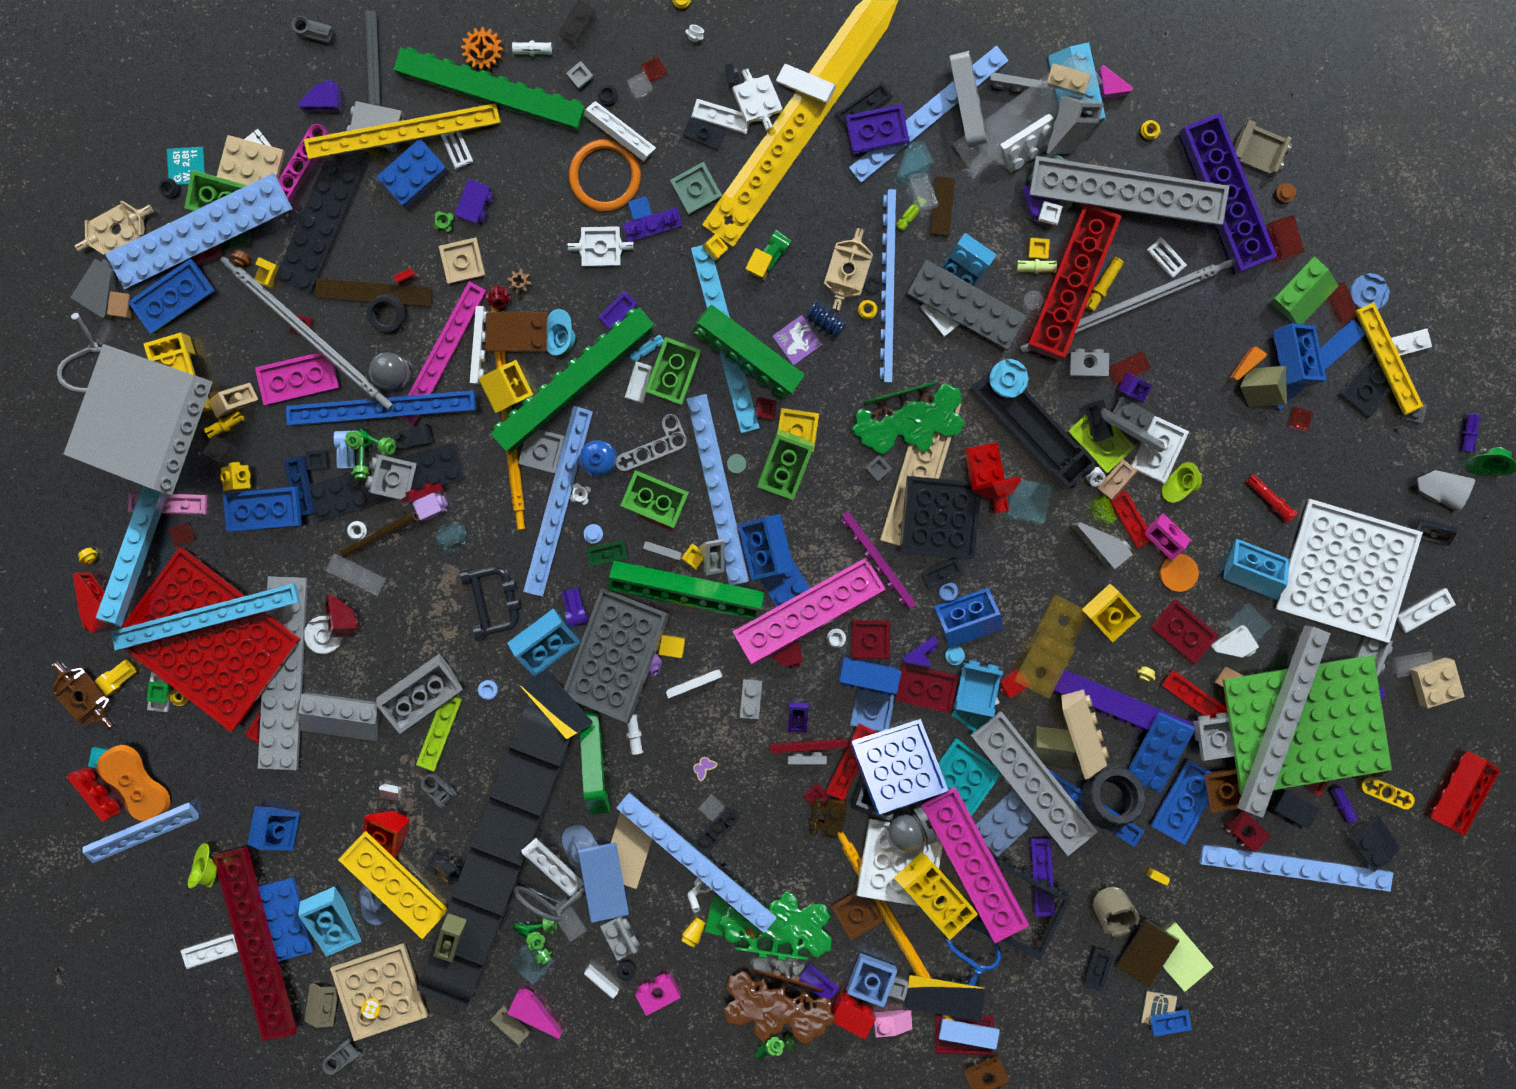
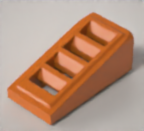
[1230,346,1268,382]

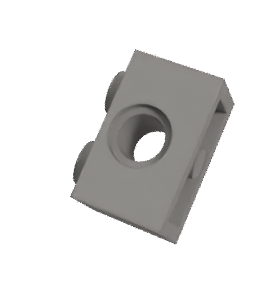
[1067,349,1109,378]

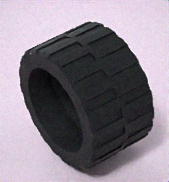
[1080,767,1146,830]

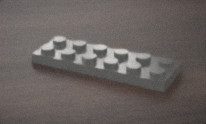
[907,260,1026,350]

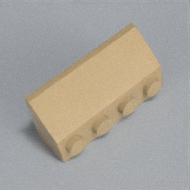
[1062,690,1109,779]

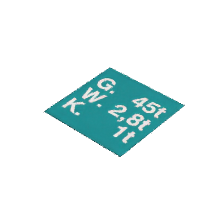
[167,147,205,185]

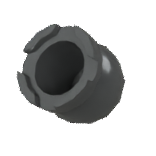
[368,352,411,392]
[887,807,936,853]

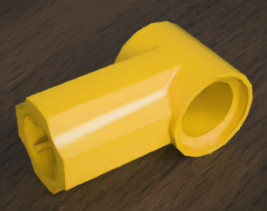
[95,660,137,697]

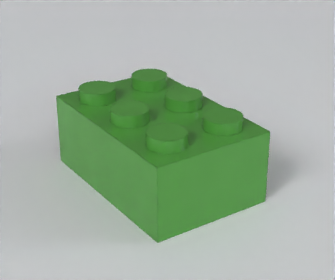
[645,337,702,406]
[757,429,814,500]

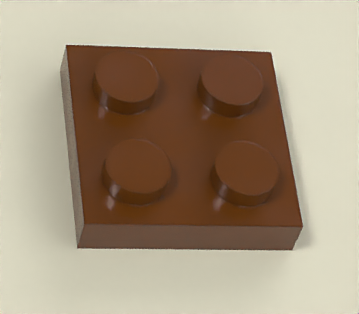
[831,891,884,940]

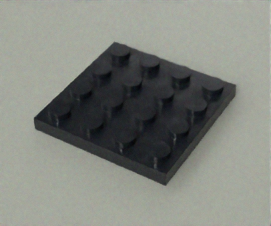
[899,476,981,559]

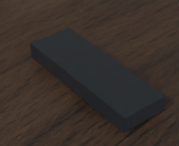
[835,81,893,130]

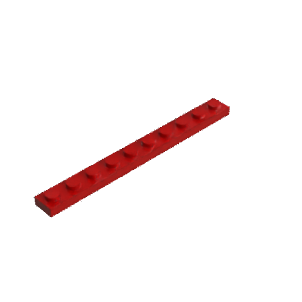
[1161,670,1330,796]

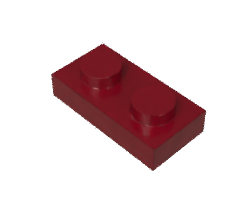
[400,483,443,507]

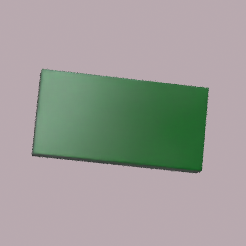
[704,894,731,936]

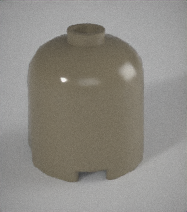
[1093,887,1140,937]

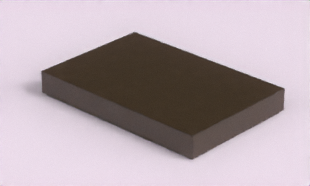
[1115,919,1179,987]

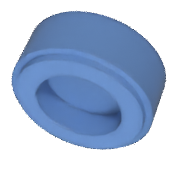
[938,582,958,601]

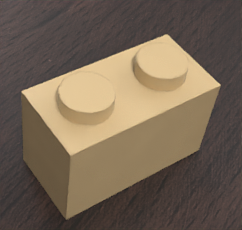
[1047,63,1091,97]

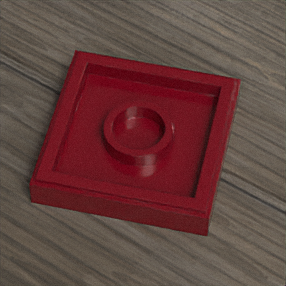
[851,620,890,659]

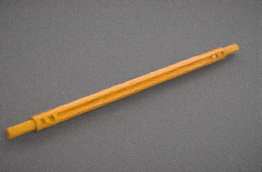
[491,306,525,530]
[838,832,954,1021]

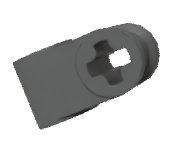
[421,773,457,809]
[322,1038,361,1075]

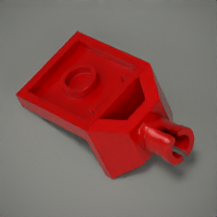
[964,442,1021,513]

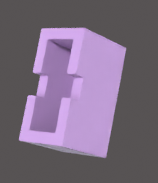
[412,493,448,520]

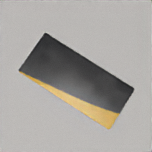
[520,669,593,739]
[906,975,985,1021]

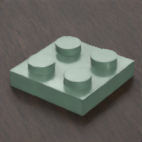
[670,162,722,215]

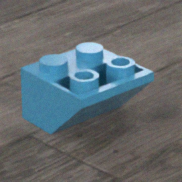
[941,233,997,287]

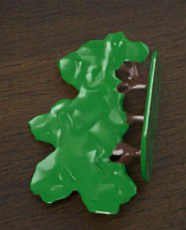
[852,381,965,455]

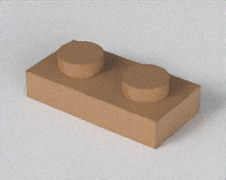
[1097,459,1138,501]

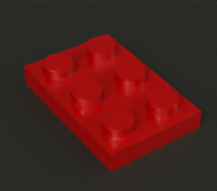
[67,768,121,822]

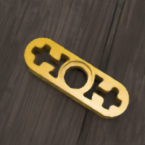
[1359,776,1415,809]

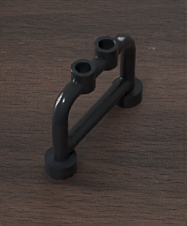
[460,567,521,642]

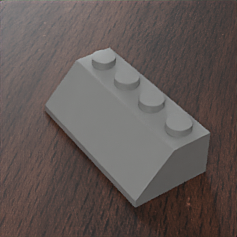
[376,654,463,734]
[298,692,381,741]

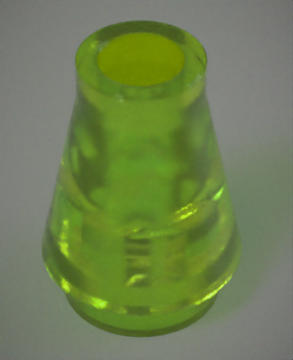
[1092,495,1117,524]

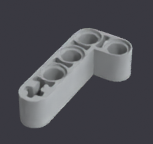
[616,414,687,472]

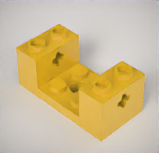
[144,333,212,412]
[894,852,978,940]

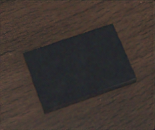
[1338,351,1392,418]

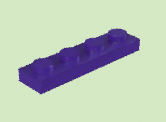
[1031,838,1055,916]

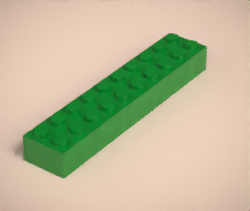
[491,307,654,455]

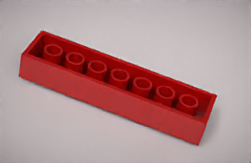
[1027,204,1121,362]

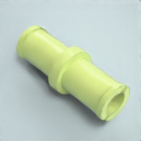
[1017,259,1057,274]

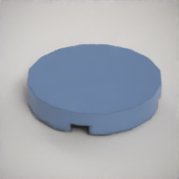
[1349,273,1390,309]

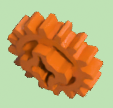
[461,27,504,70]

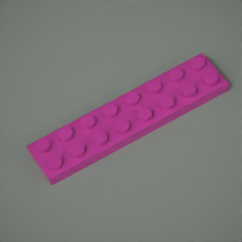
[733,558,886,666]
[921,786,1030,943]

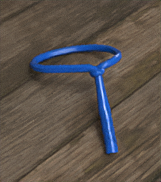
[946,923,1001,986]

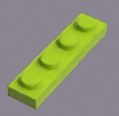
[416,696,462,772]

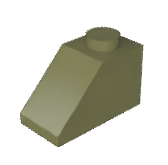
[433,913,467,963]

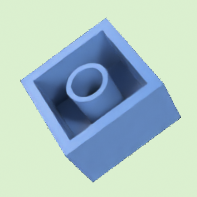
[846,953,897,1007]

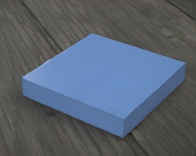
[850,688,895,732]

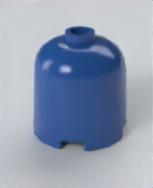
[579,440,618,479]

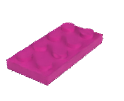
[255,352,340,406]

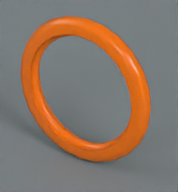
[569,139,641,211]

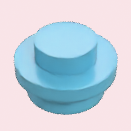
[945,646,965,665]

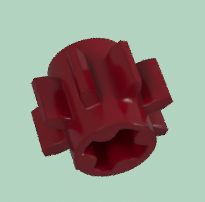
[486,285,510,309]

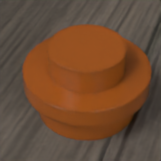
[1276,183,1296,203]
[230,250,249,267]

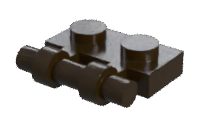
[808,798,847,839]

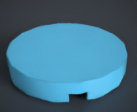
[989,359,1029,398]

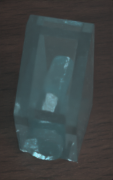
[896,141,934,181]

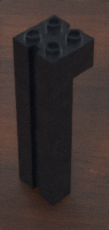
[969,361,1097,489]

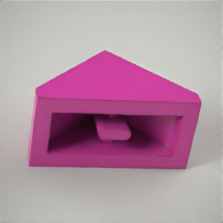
[1097,65,1133,99]

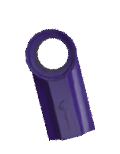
[562,588,588,628]

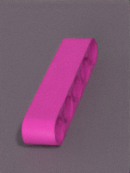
[278,124,329,205]

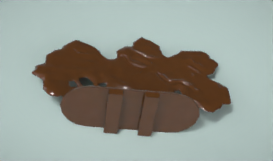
[723,969,836,1045]

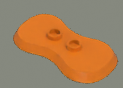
[97,745,170,822]

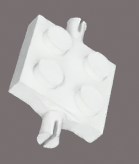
[732,69,782,131]
[568,227,634,267]

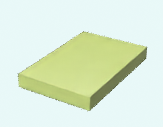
[1163,923,1213,992]

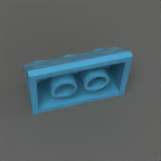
[1223,539,1290,600]
[508,608,580,676]

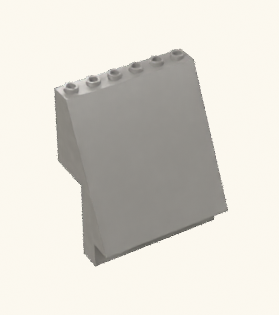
[64,344,213,495]

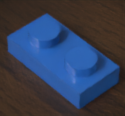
[1149,1009,1192,1037]

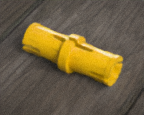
[204,410,245,439]

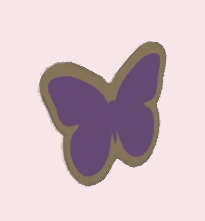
[693,757,717,781]

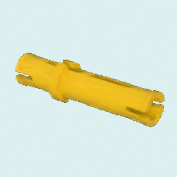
[1085,257,1124,312]

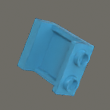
[954,660,1003,717]

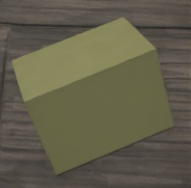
[1240,366,1287,407]
[1033,726,1075,769]

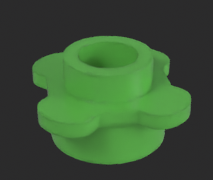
[433,211,454,232]

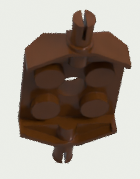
[51,661,113,730]

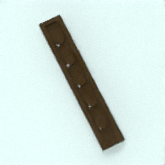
[315,278,432,307]

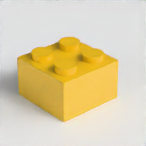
[1082,584,1141,642]

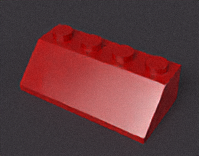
[1431,751,1501,837]

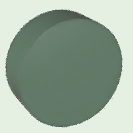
[727,454,746,474]

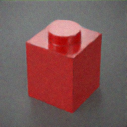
[998,669,1030,698]

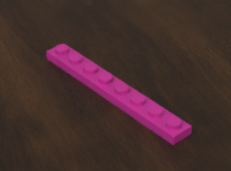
[398,281,487,426]

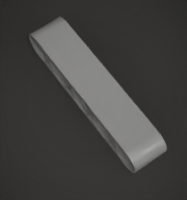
[950,51,988,147]

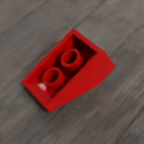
[73,572,113,633]

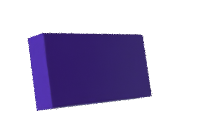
[598,291,638,331]
[799,963,839,1000]

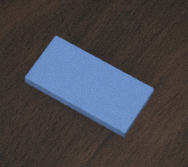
[578,842,629,923]

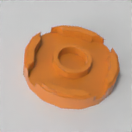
[1159,554,1199,592]

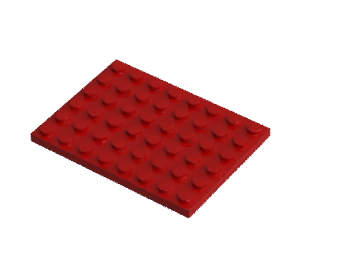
[120,547,301,732]

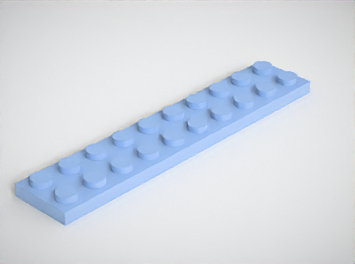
[105,173,292,289]

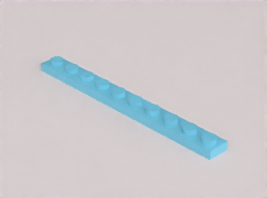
[691,245,760,433]
[111,584,300,650]

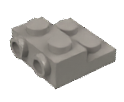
[365,454,417,499]
[1193,713,1235,761]

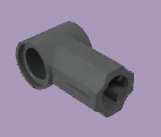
[291,16,332,44]

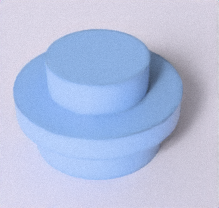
[584,524,603,543]

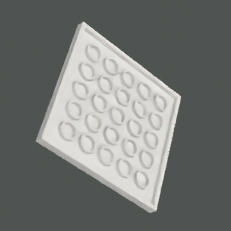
[1275,499,1423,643]

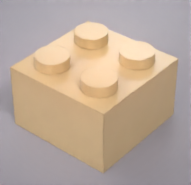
[1409,658,1465,708]

